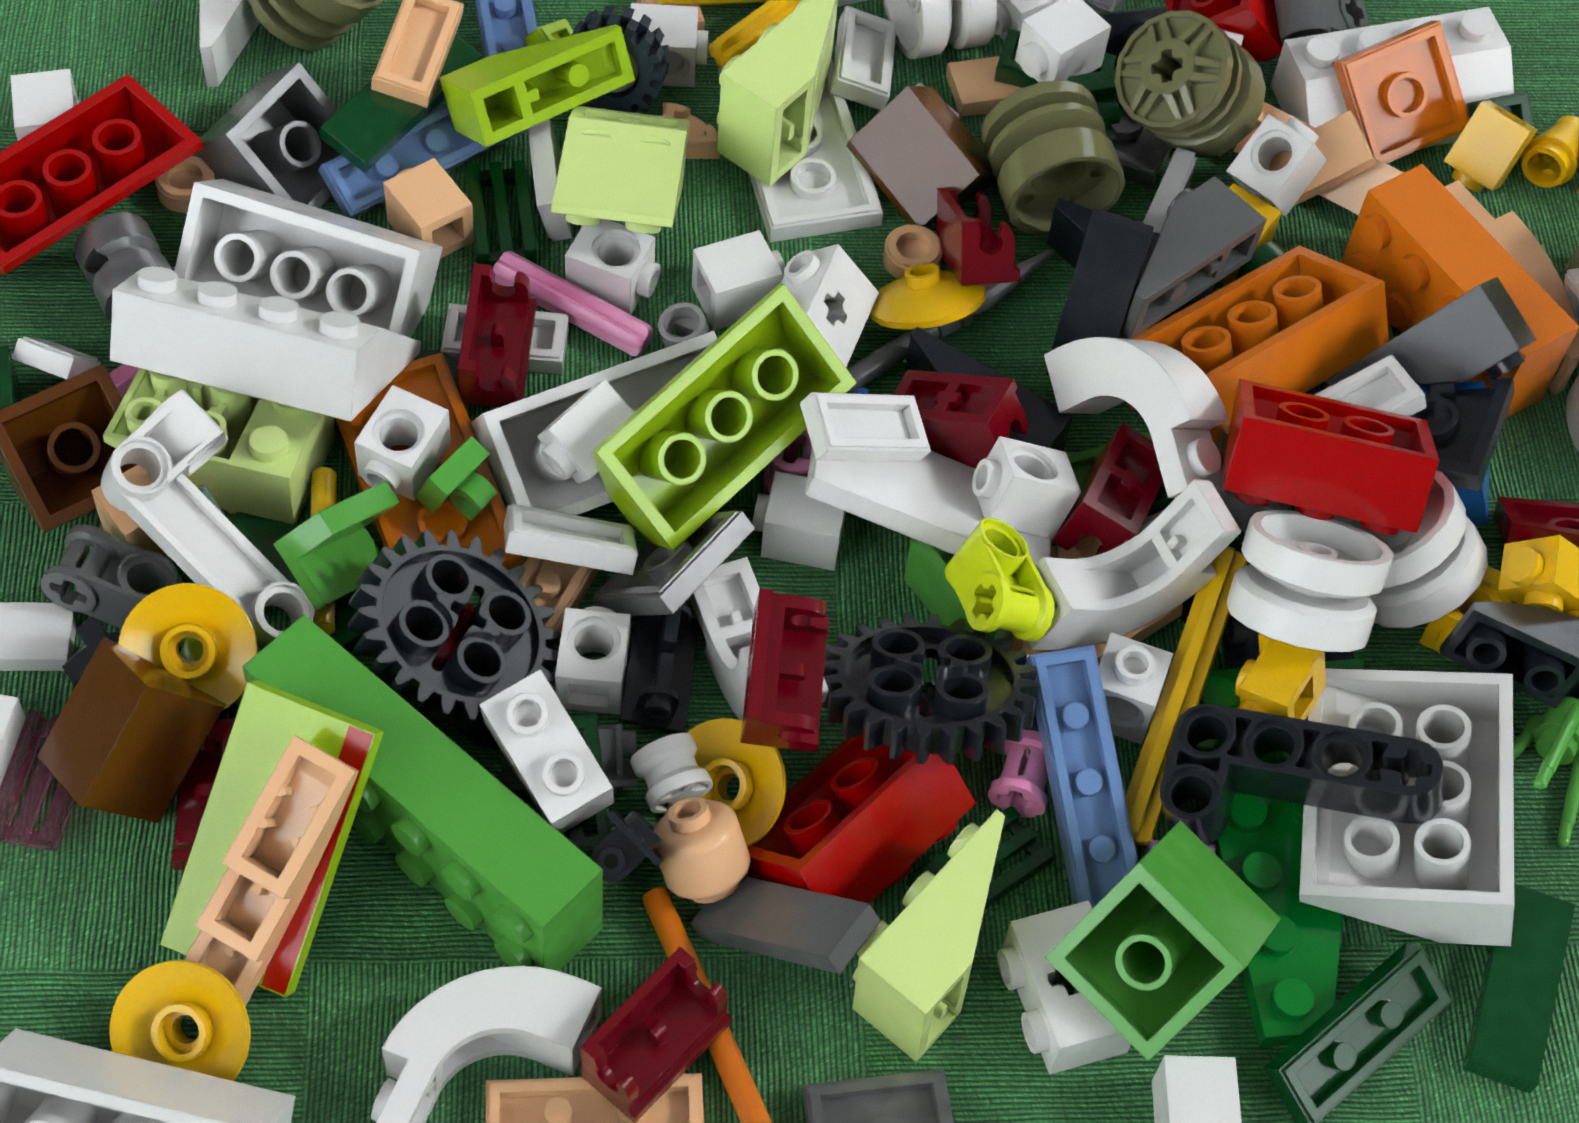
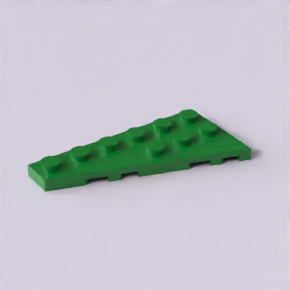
[1194,658,1365,1048]

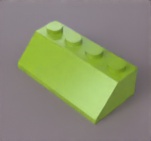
[591,284,857,551]

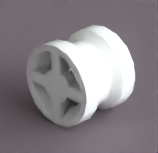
[630,733,713,813]

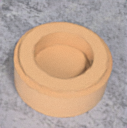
[155,156,215,213]
[883,225,943,279]

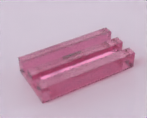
[0,710,75,852]

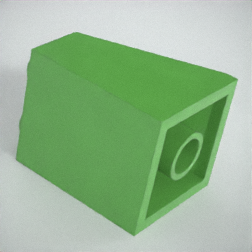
[1045,820,1281,1061]

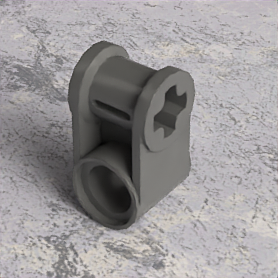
[1274,0,1369,44]
[40,525,178,629]

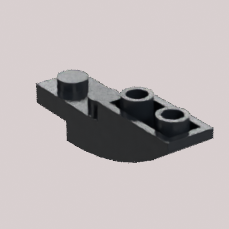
[1440,602,1579,708]

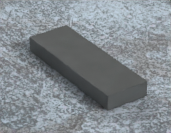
[690,877,881,974]

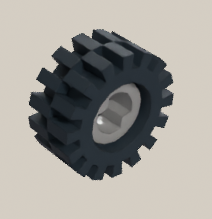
[572,5,670,113]

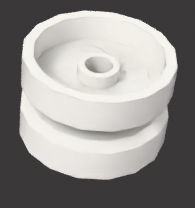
[884,0,997,59]
[1333,470,1488,628]
[1226,510,1394,652]

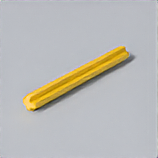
[1125,546,1247,846]

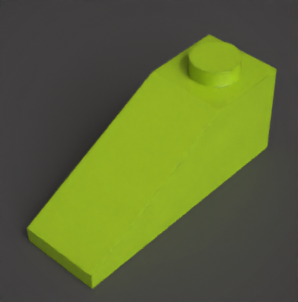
[439,24,635,147]

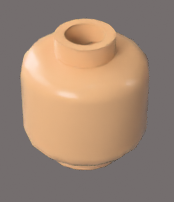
[654,797,751,904]

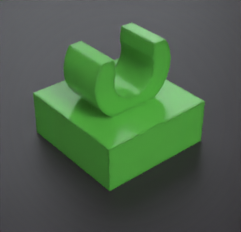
[415,436,498,520]

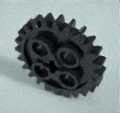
[347,530,561,734]
[821,613,1039,765]

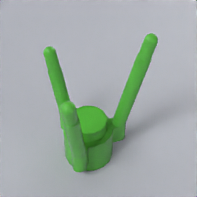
[1513,696,1579,848]

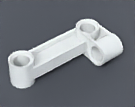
[101,389,315,650]

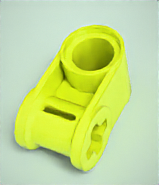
[944,517,1054,642]

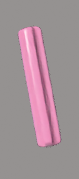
[493,251,652,357]

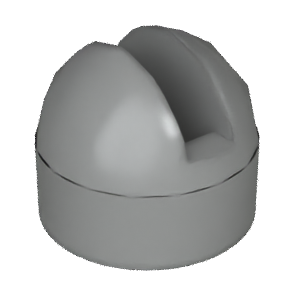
[658,302,708,347]

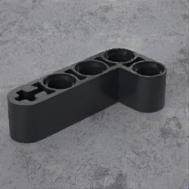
[1160,704,1444,845]

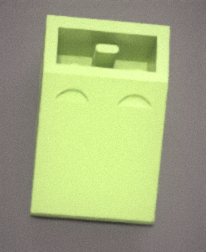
[716,0,838,187]
[551,106,690,234]
[103,368,336,524]
[852,810,1005,1062]

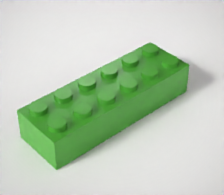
[242,615,603,971]

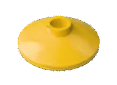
[869,263,986,330]
[118,583,258,710]
[665,718,786,847]
[109,960,251,1081]

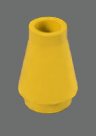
[1521,115,1579,188]

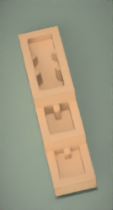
[184,735,359,1006]

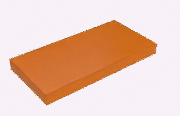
[334,352,525,570]

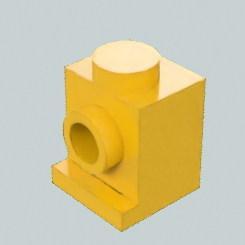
[1498,535,1579,617]
[1235,633,1326,720]

